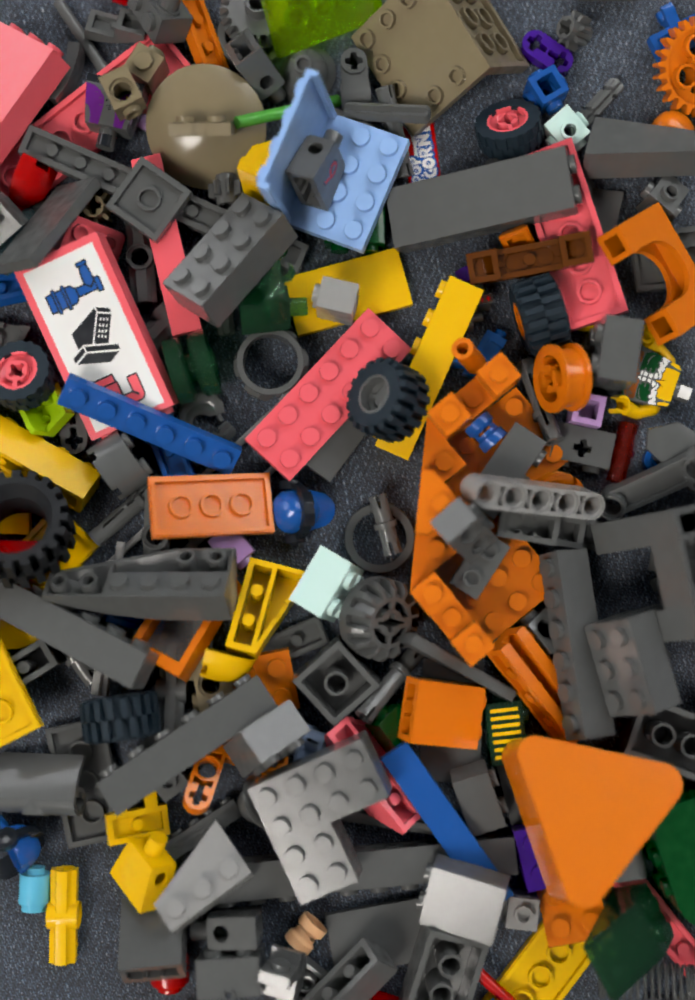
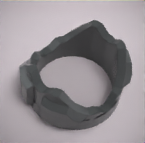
[233,327,309,401]

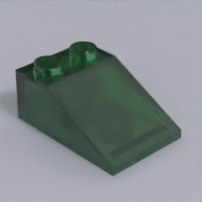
[583,883,674,1000]

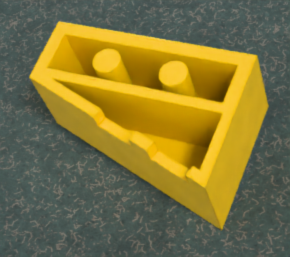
[225,557,305,660]

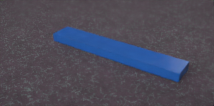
[381,741,514,901]

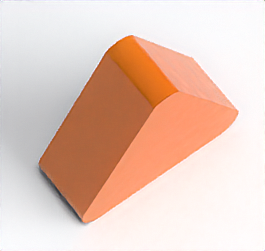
[502,735,683,908]

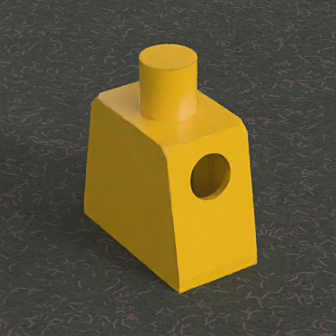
[110,831,176,914]

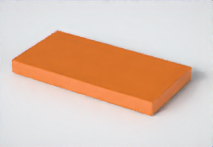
[147,472,275,540]

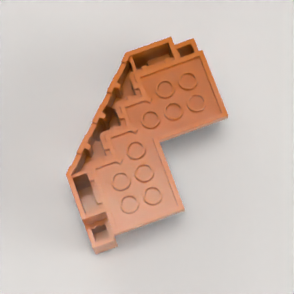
[410,352,568,667]

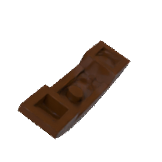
[465,230,595,285]

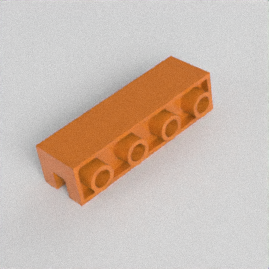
[487,626,579,744]

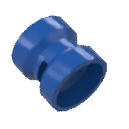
[464,411,508,454]

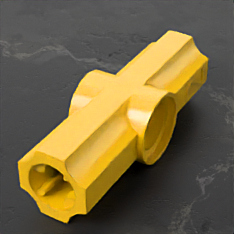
[45,865,82,966]

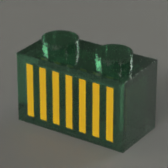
[483,697,530,766]

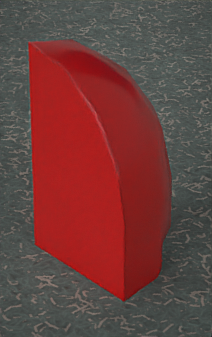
[9,153,58,207]

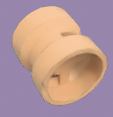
[284,911,327,957]

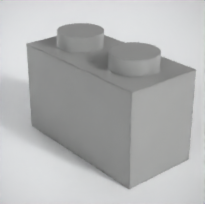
[311,276,359,326]

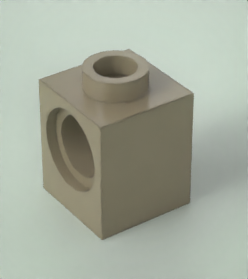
[98,64,147,121]

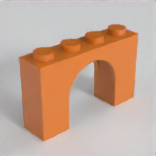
[596,202,695,346]

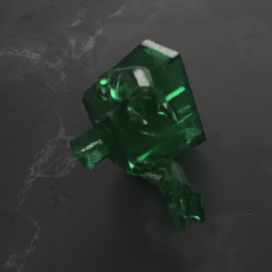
[239,248,308,335]

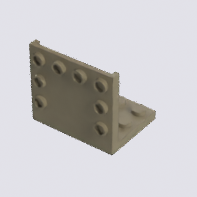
[351,0,530,136]

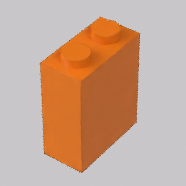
[397,676,487,750]

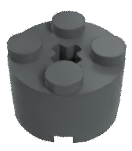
[86,430,154,501]

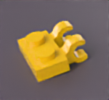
[104,790,170,847]

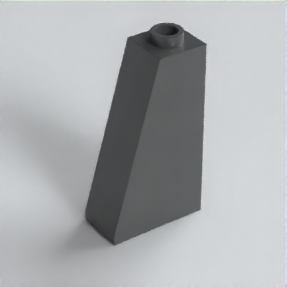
[582,116,695,179]

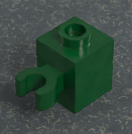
[365,704,410,753]

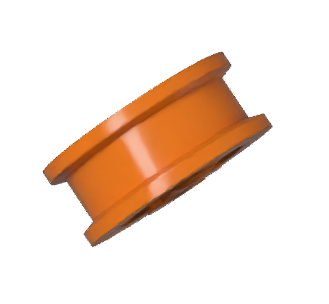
[533,343,593,413]

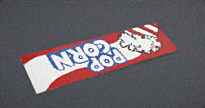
[402,122,440,183]

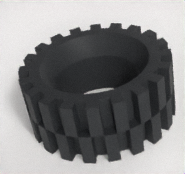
[0,470,76,589]

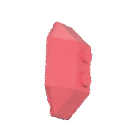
[324,716,421,834]

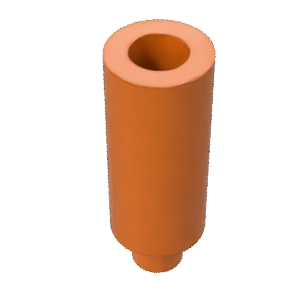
[451,338,486,374]

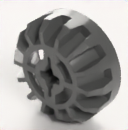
[339,576,419,662]

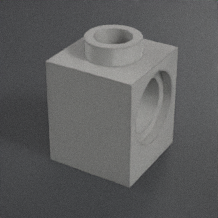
[501,888,540,932]

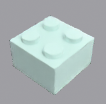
[289,545,364,623]

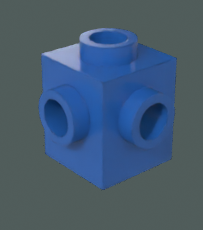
[523,64,569,115]

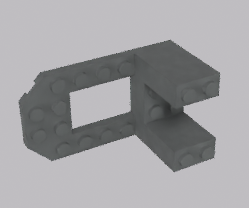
[591,504,695,643]

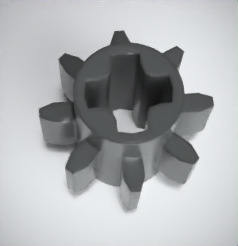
[556,10,593,52]
[208,173,244,209]

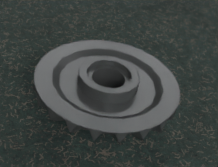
[219,0,297,49]

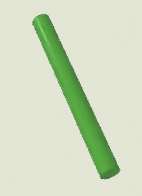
[234,94,341,129]

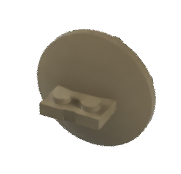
[146,64,267,190]

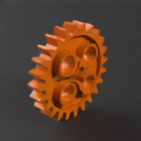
[652,16,695,118]

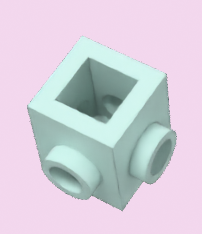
[543,104,590,152]

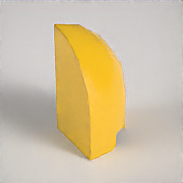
[200,647,256,682]

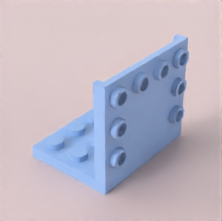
[256,68,410,254]

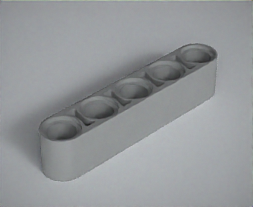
[460,473,606,520]

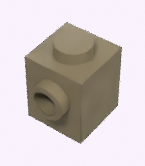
[124,42,170,95]

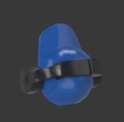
[273,479,335,545]
[0,814,46,880]

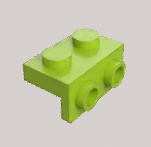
[19,381,75,437]

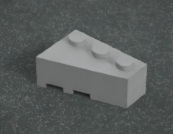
[154,820,254,934]

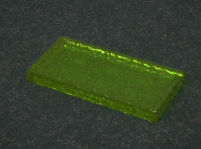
[261,0,382,58]

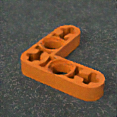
[182,738,289,815]

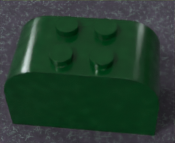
[643,781,695,925]

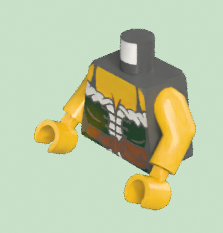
[608,324,692,420]

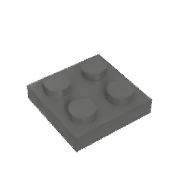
[106,156,193,244]

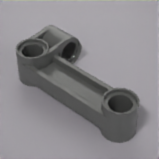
[601,446,695,521]

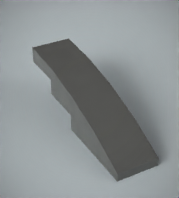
[495,510,607,551]

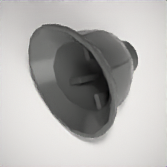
[279,47,336,102]

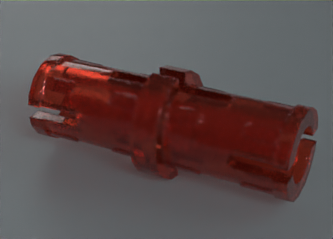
[606,421,639,483]

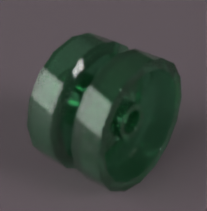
[161,329,223,405]

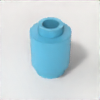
[18,864,51,914]

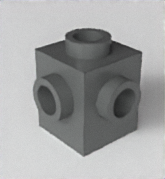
[635,176,690,222]

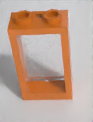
[132,575,242,683]

